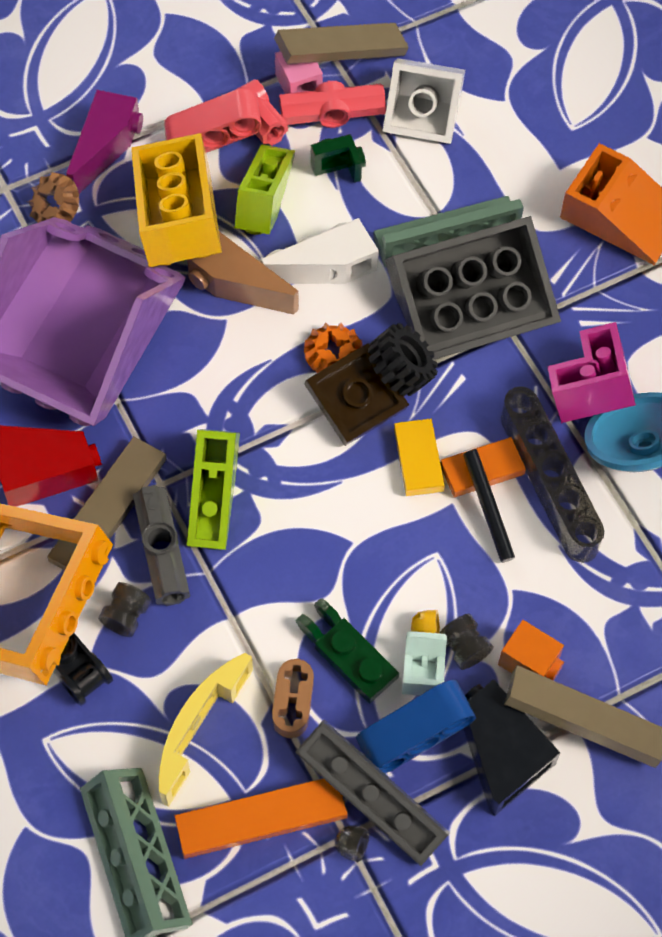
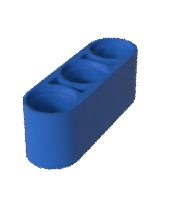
[356,680,476,774]

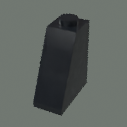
[464,679,561,816]

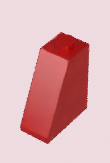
[0,425,102,507]

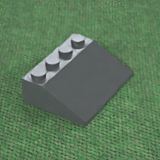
[385,216,561,360]

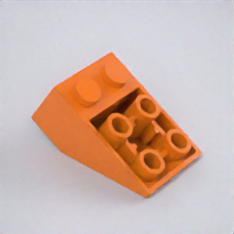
[560,143,662,266]

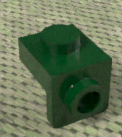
[310,134,366,183]

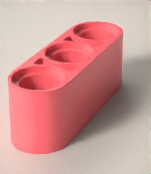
[164,89,262,153]

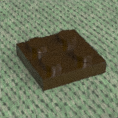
[304,343,409,446]

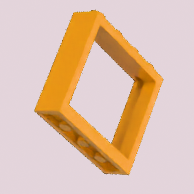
[0,503,113,686]

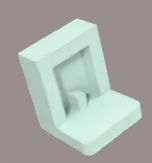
[402,631,447,696]

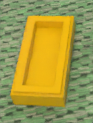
[394,418,444,496]

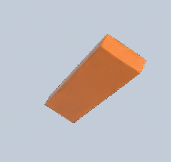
[175,778,348,859]

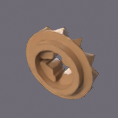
[28,172,79,223]

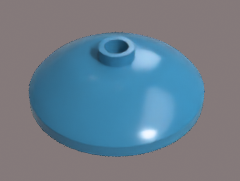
[584,392,662,472]

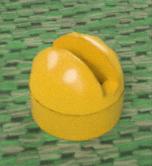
[411,610,440,633]

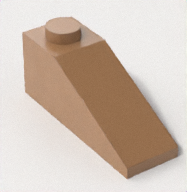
[187,231,299,315]

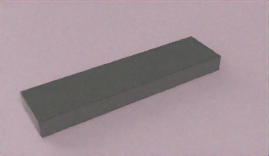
[295,720,450,866]

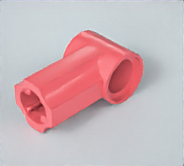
[231,79,288,146]

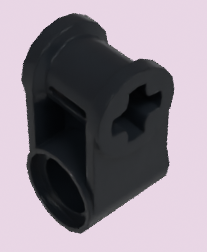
[53,633,113,706]

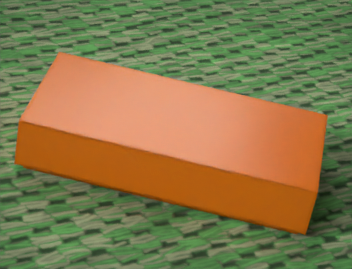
[440,437,526,498]

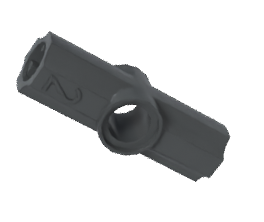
[133,485,190,606]

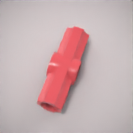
[279,81,386,128]

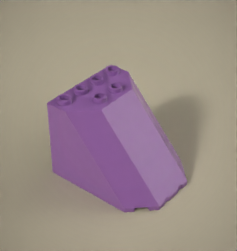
[0,217,185,426]

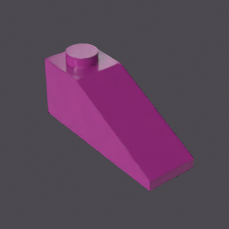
[66,90,144,193]

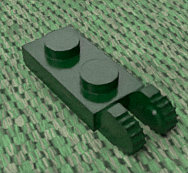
[295,598,399,703]

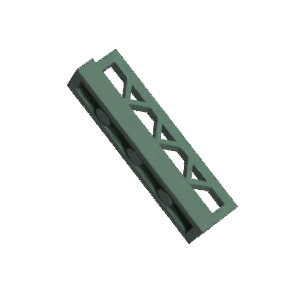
[373,196,524,267]
[80,768,193,937]

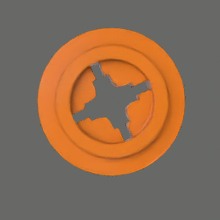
[304,322,363,373]

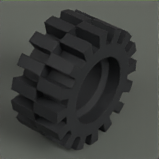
[368,323,438,396]

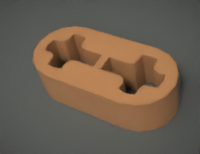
[272,659,314,738]

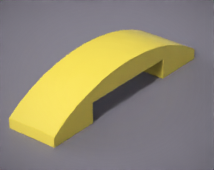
[159,653,253,807]

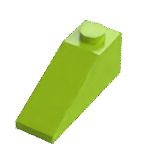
[234,144,295,235]
[187,429,240,550]

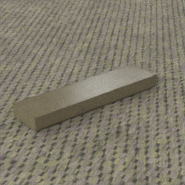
[274,23,409,64]
[47,436,167,571]
[505,665,662,768]

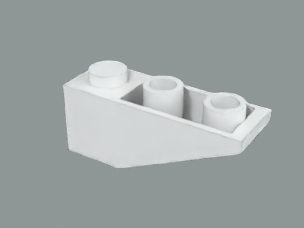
[261,218,379,284]

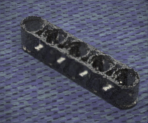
[501,386,605,563]

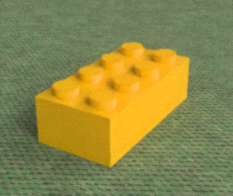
[131,133,222,268]

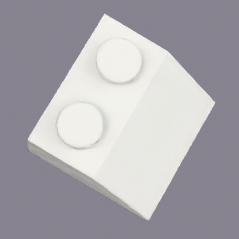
[383,58,465,144]

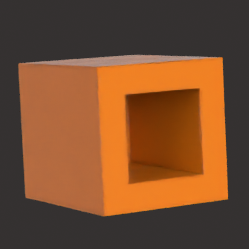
[498,620,565,681]

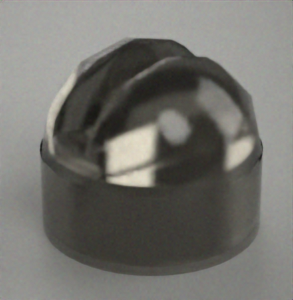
[334,825,370,862]

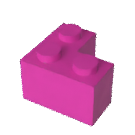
[547,322,636,423]

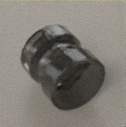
[98,582,152,637]
[440,613,494,670]

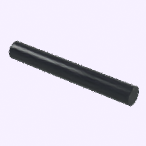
[463,449,516,563]

